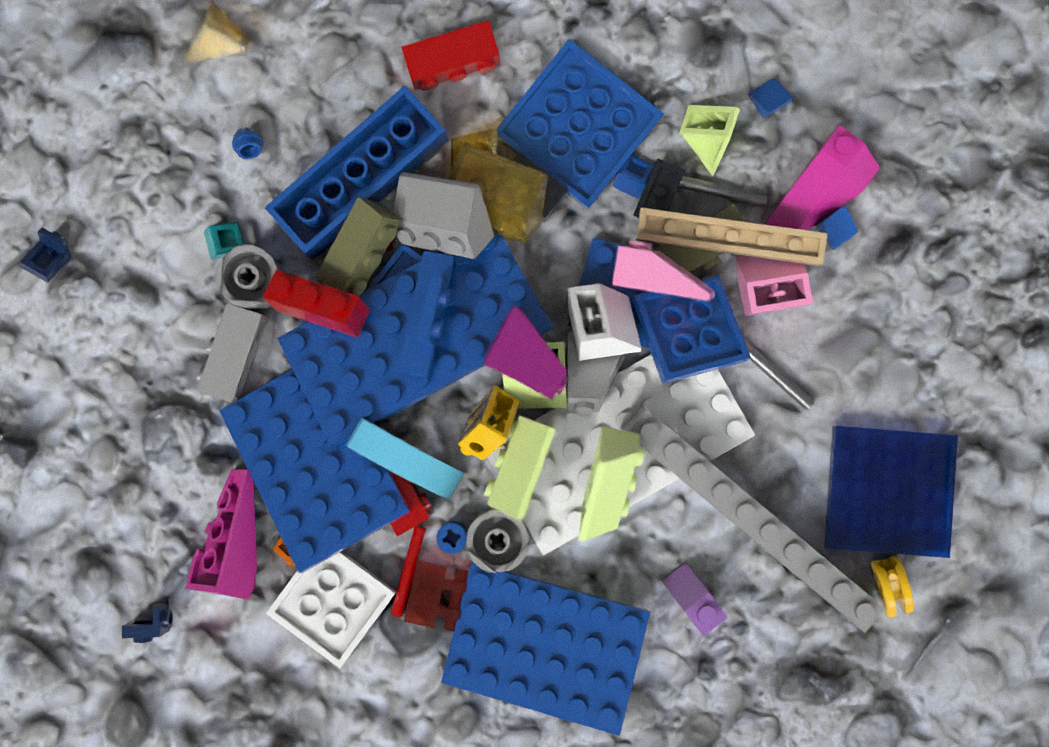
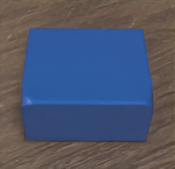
[748,78,793,119]
[613,155,654,198]
[815,205,858,250]

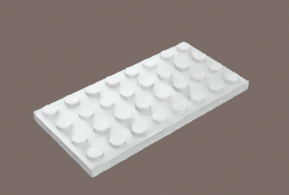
[488,354,755,556]

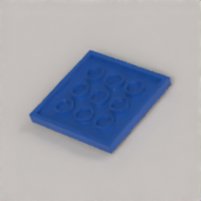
[493,39,664,210]

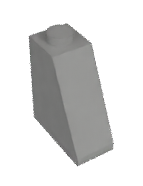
[567,332,627,415]

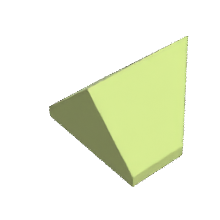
[679,105,740,176]

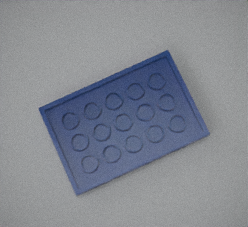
[219,369,411,573]
[441,562,651,736]

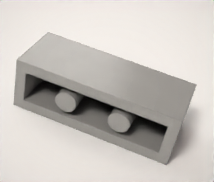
[196,303,269,403]

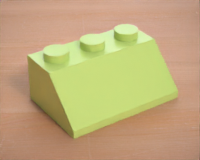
[484,416,556,521]
[578,426,644,541]

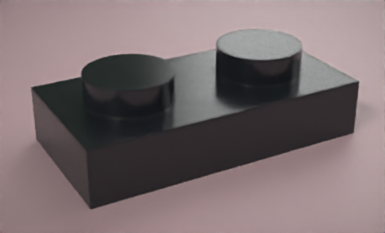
[633,158,686,218]

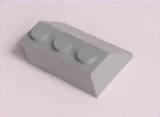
[393,172,494,259]

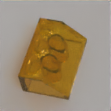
[448,143,548,244]

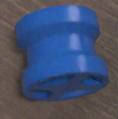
[436,521,468,554]

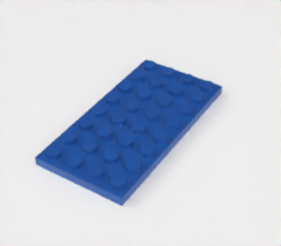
[277,222,553,447]

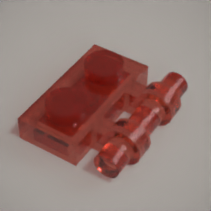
[404,560,468,631]

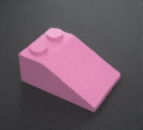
[613,241,716,301]

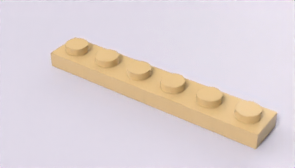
[636,208,827,266]

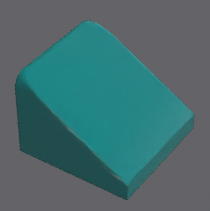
[204,222,244,260]

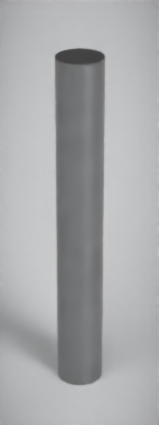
[679,176,767,208]
[745,341,814,410]

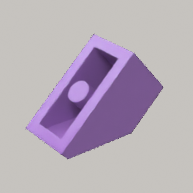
[661,562,728,636]

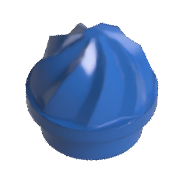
[232,127,263,159]

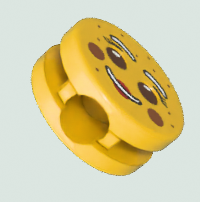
[871,556,914,618]

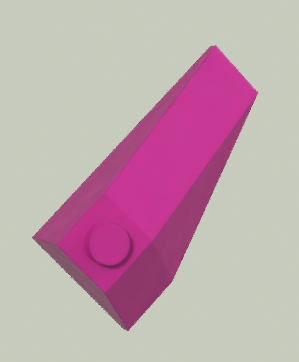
[185,470,257,600]

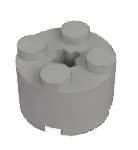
[215,245,284,310]
[466,507,529,573]

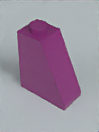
[483,305,568,400]

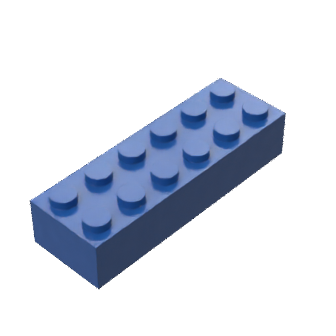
[264,85,449,260]

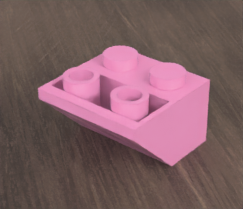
[734,255,813,317]

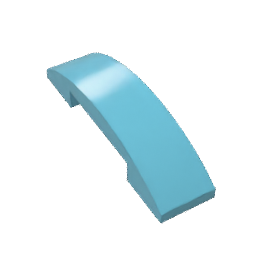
[346,418,464,499]

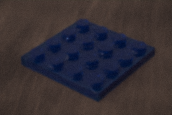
[824,426,958,558]

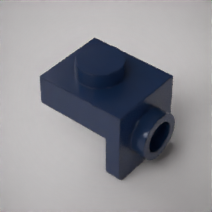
[20,227,71,283]
[122,601,173,643]

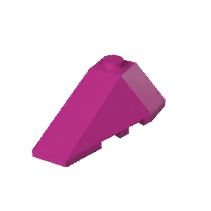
[763,125,880,231]

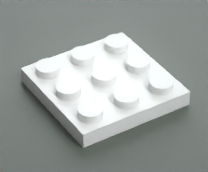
[266,551,396,668]

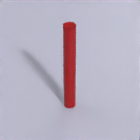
[390,525,426,617]

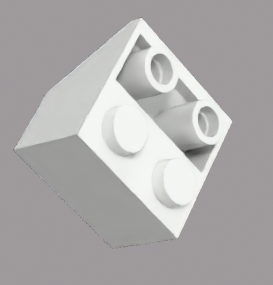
[568,283,641,361]

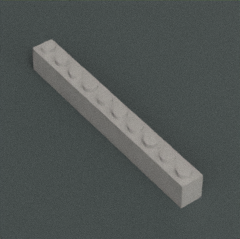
[622,407,885,632]

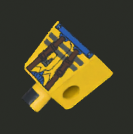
[458,384,520,460]

